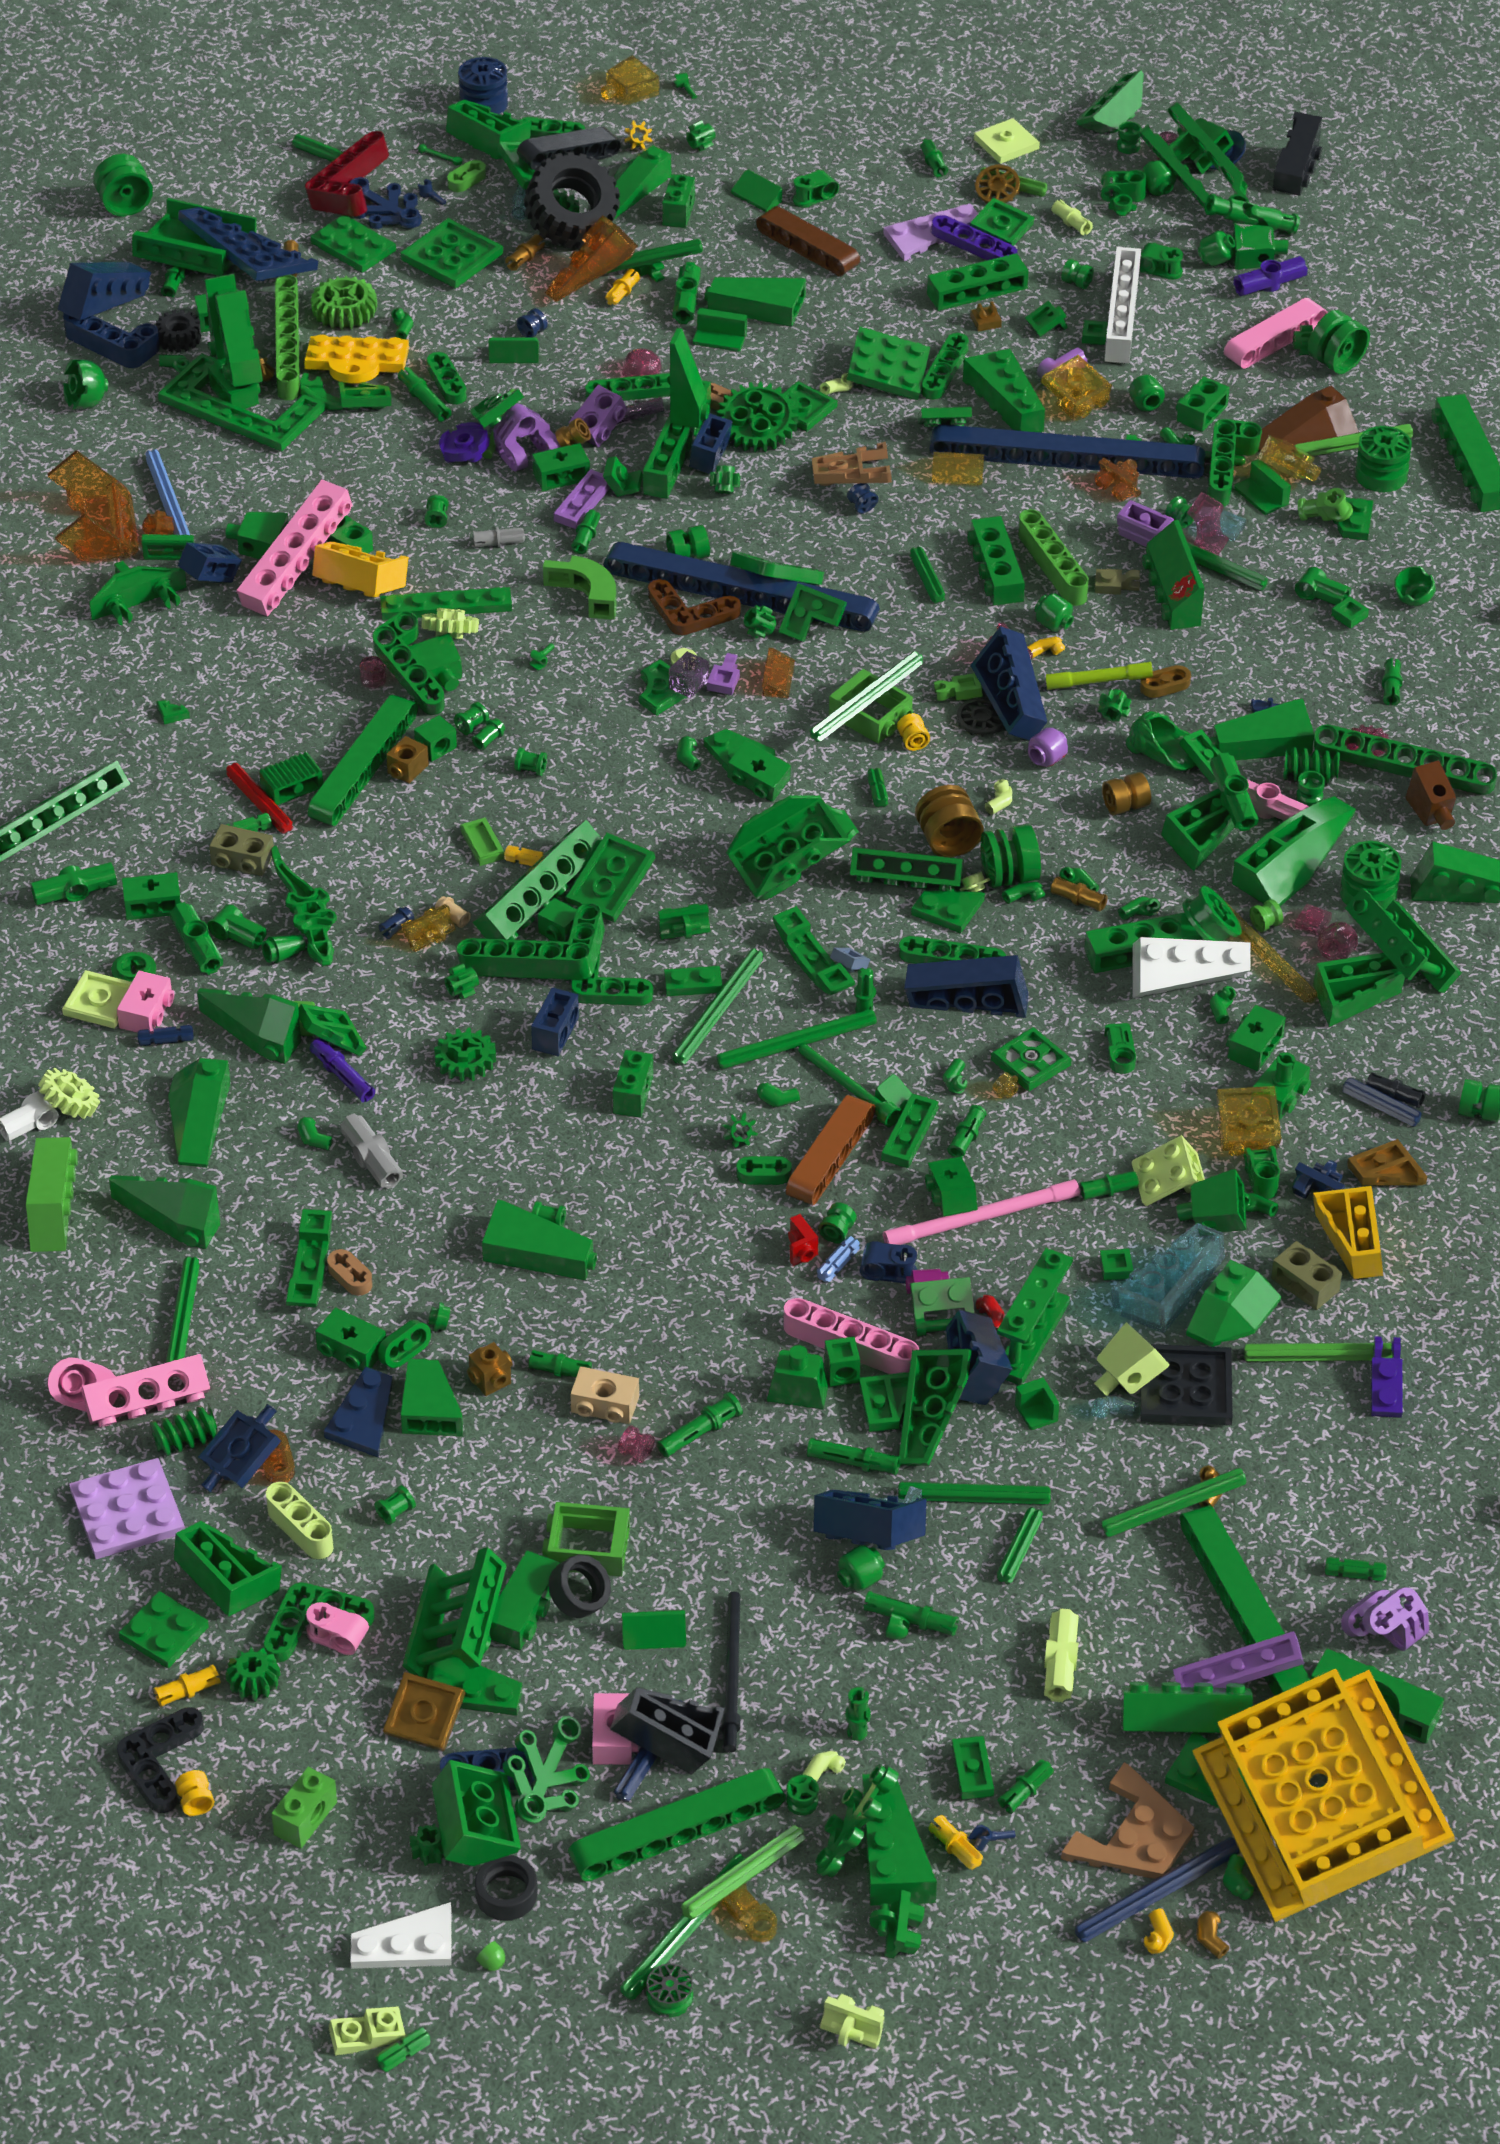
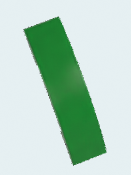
[772,906,855,995]
[286,1209,332,1307]

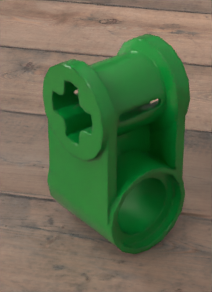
[793,169,839,208]
[1101,170,1146,202]
[1139,242,1183,280]
[1243,1145,1280,1199]

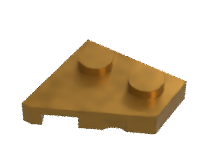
[1347,1139,1427,1185]

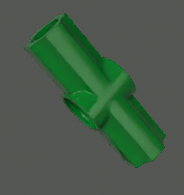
[672,262,701,324]
[1210,752,1259,832]
[30,862,117,905]
[169,902,223,975]

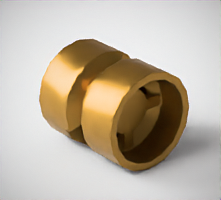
[1102,772,1151,816]

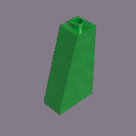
[704,277,806,327]
[1209,698,1315,761]
[482,1199,597,1280]

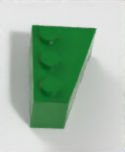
[446,100,532,160]
[1161,788,1235,871]
[1313,952,1405,1027]
[174,1521,282,1617]

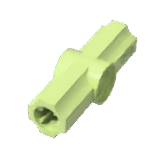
[1044,1609,1079,1702]

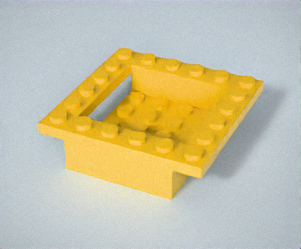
[1192,1669,1455,1922]

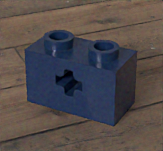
[689,413,732,474]

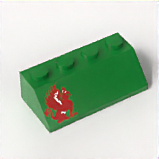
[1142,520,1205,630]

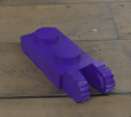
[1371,1336,1403,1418]

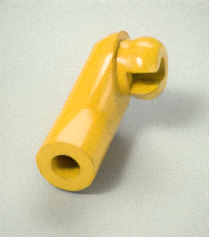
[1027,636,1065,659]

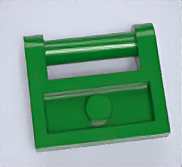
[910,1277,975,1337]

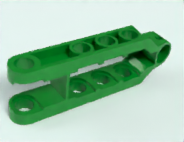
[1139,102,1250,223]

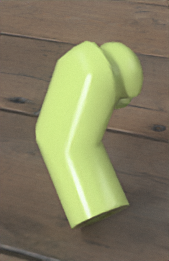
[985,779,1012,815]

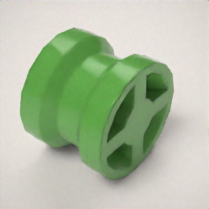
[1250,899,1284,932]

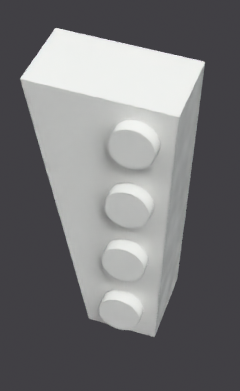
[1133,937,1250,998]

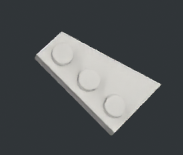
[351,1902,451,1969]

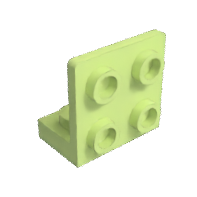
[1132,1135,1205,1206]

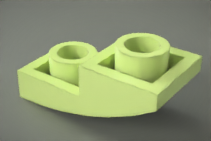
[329,2007,405,2055]

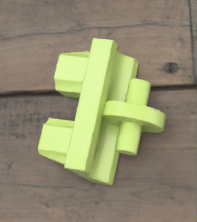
[820,1994,885,2049]

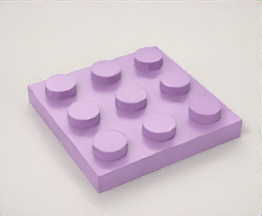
[69,1458,185,1559]

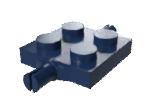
[199,1404,281,1493]

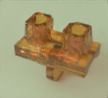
[1094,457,1141,502]

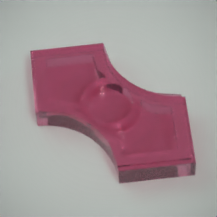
[1187,492,1229,555]

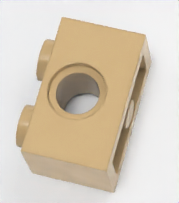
[571,1366,639,1424]

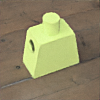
[1094,1322,1169,1396]

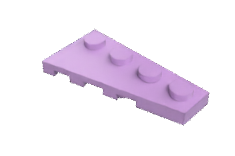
[884,204,978,261]

